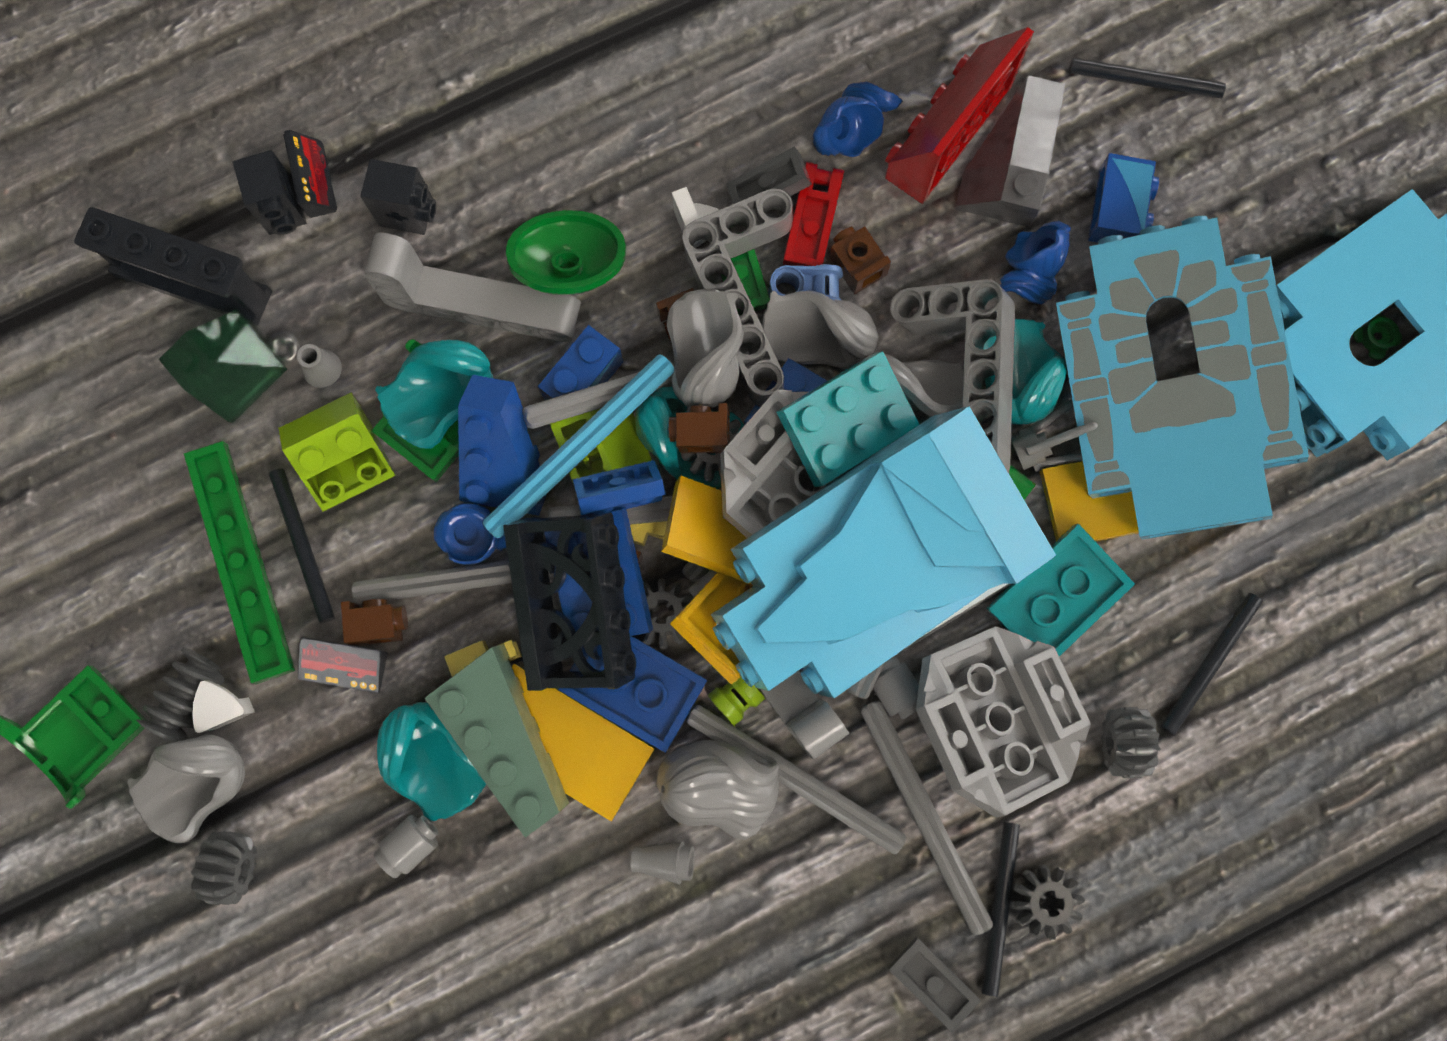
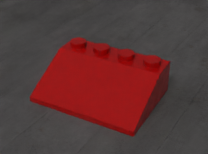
[885,27,1034,205]

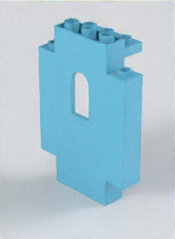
[1276,189,1447,461]

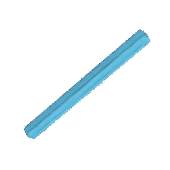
[483,354,674,539]

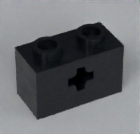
[232,150,307,235]
[360,159,436,235]

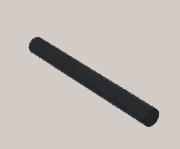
[1069,58,1226,99]
[268,468,335,624]
[1160,593,1263,736]
[981,822,1020,997]

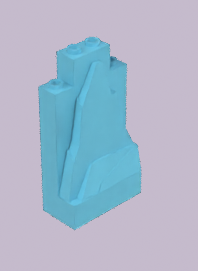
[711,406,1056,698]

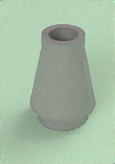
[297,344,342,388]
[631,841,695,885]

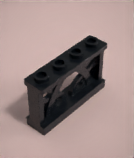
[74,207,272,326]
[503,513,636,691]

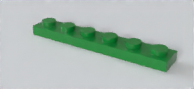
[184,441,295,685]

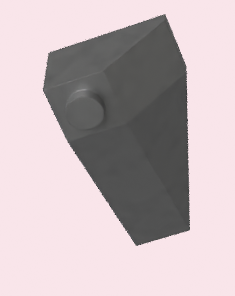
[955,75,1065,228]

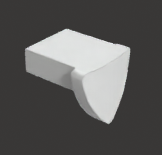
[672,187,719,248]
[192,680,255,733]

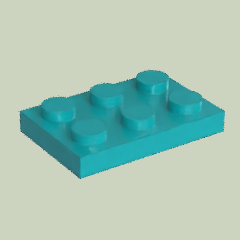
[776,351,920,487]
[986,524,1135,656]

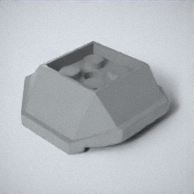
[720,389,888,538]
[916,626,1091,818]

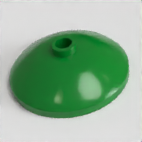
[506,210,626,295]

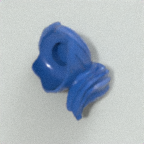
[812,81,903,157]
[1000,221,1071,305]
[434,503,507,565]

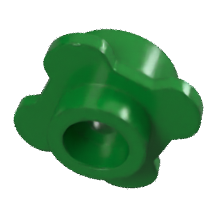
[1353,313,1402,360]

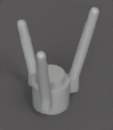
[1012,400,1098,472]

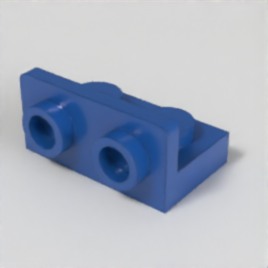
[572,460,666,515]

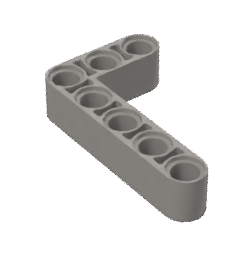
[682,188,793,407]
[364,232,581,342]
[890,279,1015,473]
[687,570,849,760]

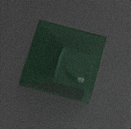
[159,310,288,423]

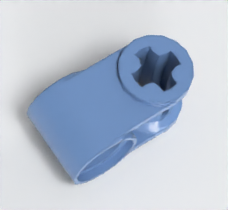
[768,264,843,300]

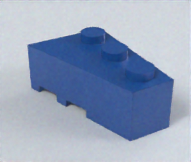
[458,375,547,516]

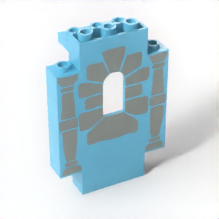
[1056,216,1309,540]

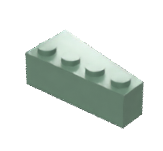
[425,644,569,838]

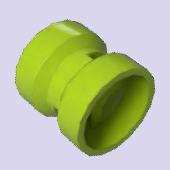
[707,677,765,726]

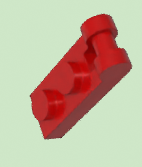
[783,162,845,266]

